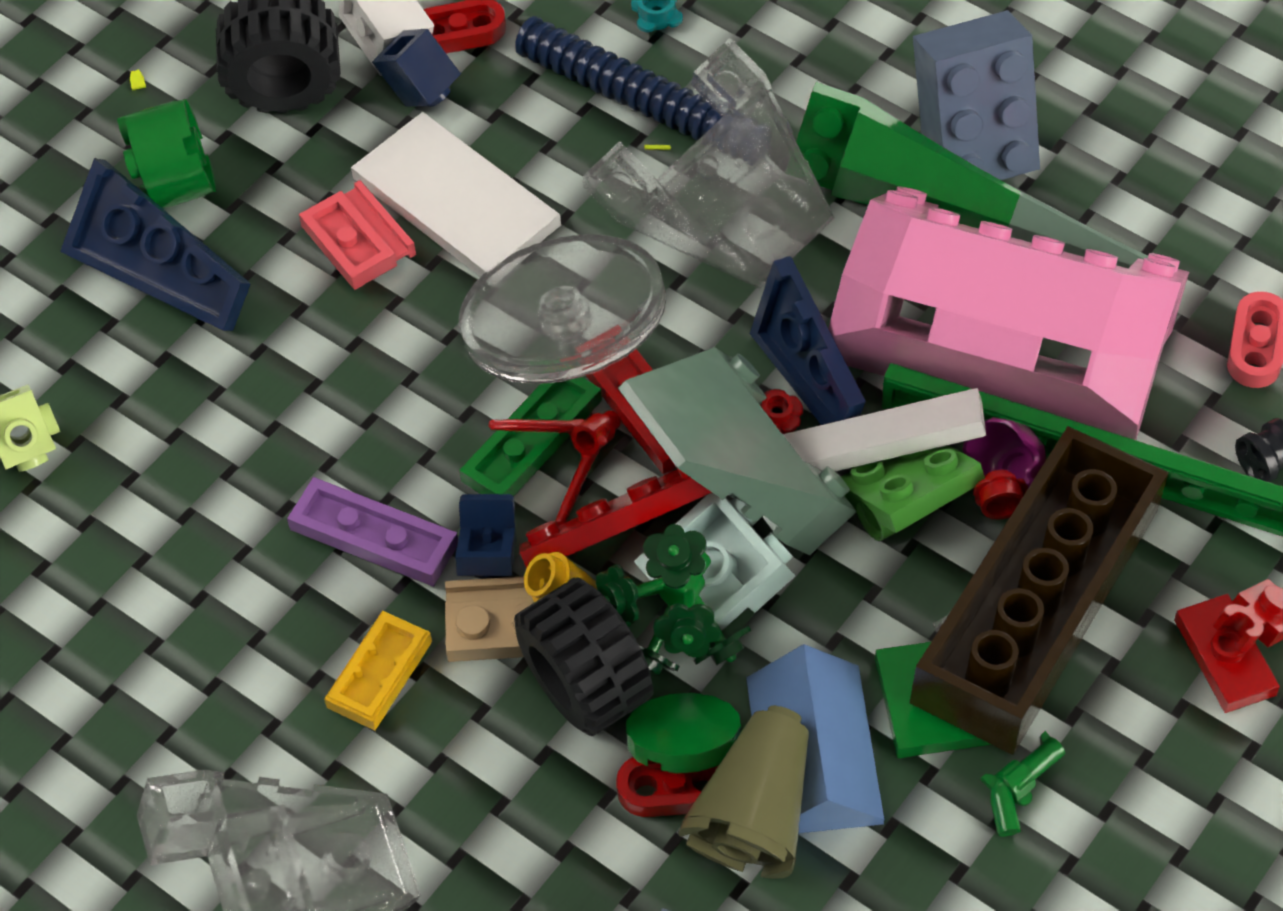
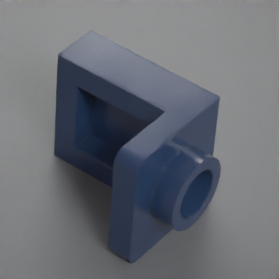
[455,494,517,579]

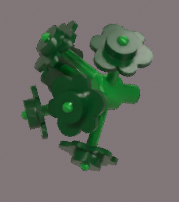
[596,524,751,675]

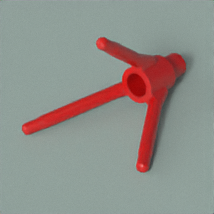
[488,410,621,526]

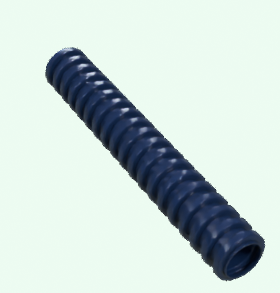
[515,16,772,167]

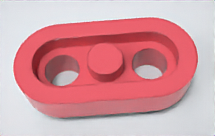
[1227,292,1283,388]

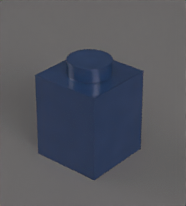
[372,29,461,107]

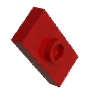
[1174,593,1280,713]

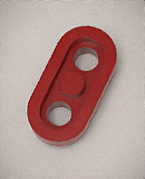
[423,0,506,54]
[616,757,719,817]

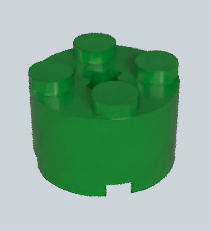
[117,99,216,209]

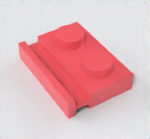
[299,180,416,290]

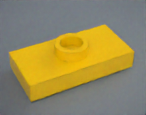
[324,610,433,731]

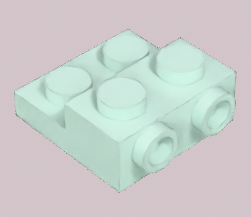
[634,493,795,631]

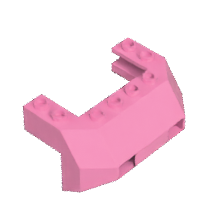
[828,186,1189,440]

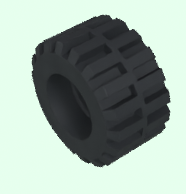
[216,0,341,114]
[514,577,653,736]

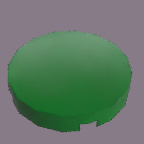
[626,693,741,774]

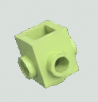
[0,384,61,472]

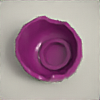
[962,417,1047,488]

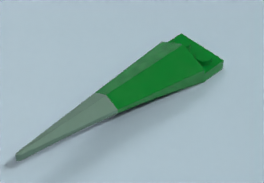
[786,82,1148,268]

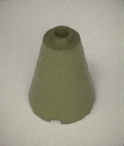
[678,705,809,879]

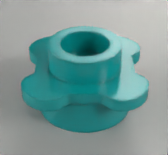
[631,0,683,32]

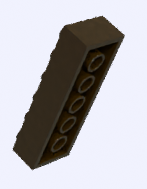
[909,426,1169,755]

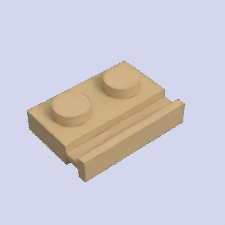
[445,576,535,662]

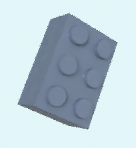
[913,10,1040,180]

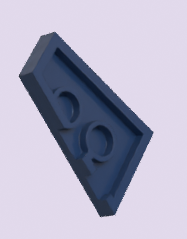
[750,256,866,425]

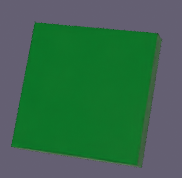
[875,642,992,759]

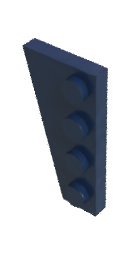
[60,158,251,331]

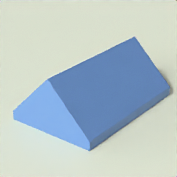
[746,644,884,834]

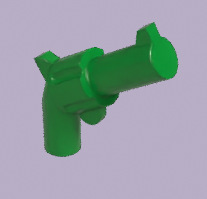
[980,731,1065,837]

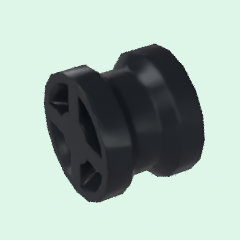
[1235,418,1283,482]

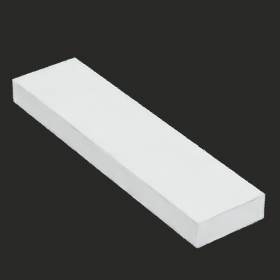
[783,388,986,471]

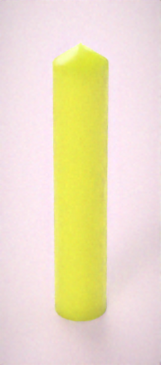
[644,145,671,150]

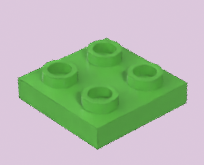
[841,445,985,542]

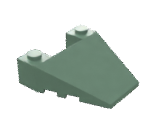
[618,347,857,555]

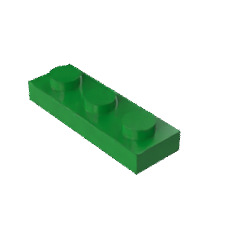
[459,364,602,497]

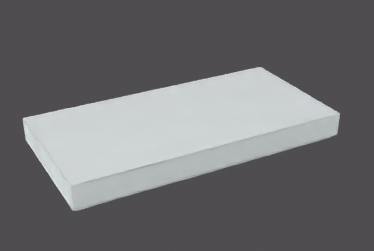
[351,112,561,284]

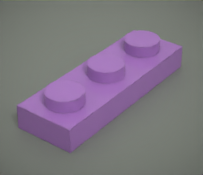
[287,477,458,587]

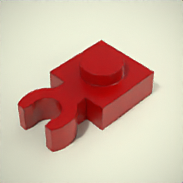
[1213,578,1283,652]

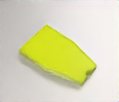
[130,69,146,91]

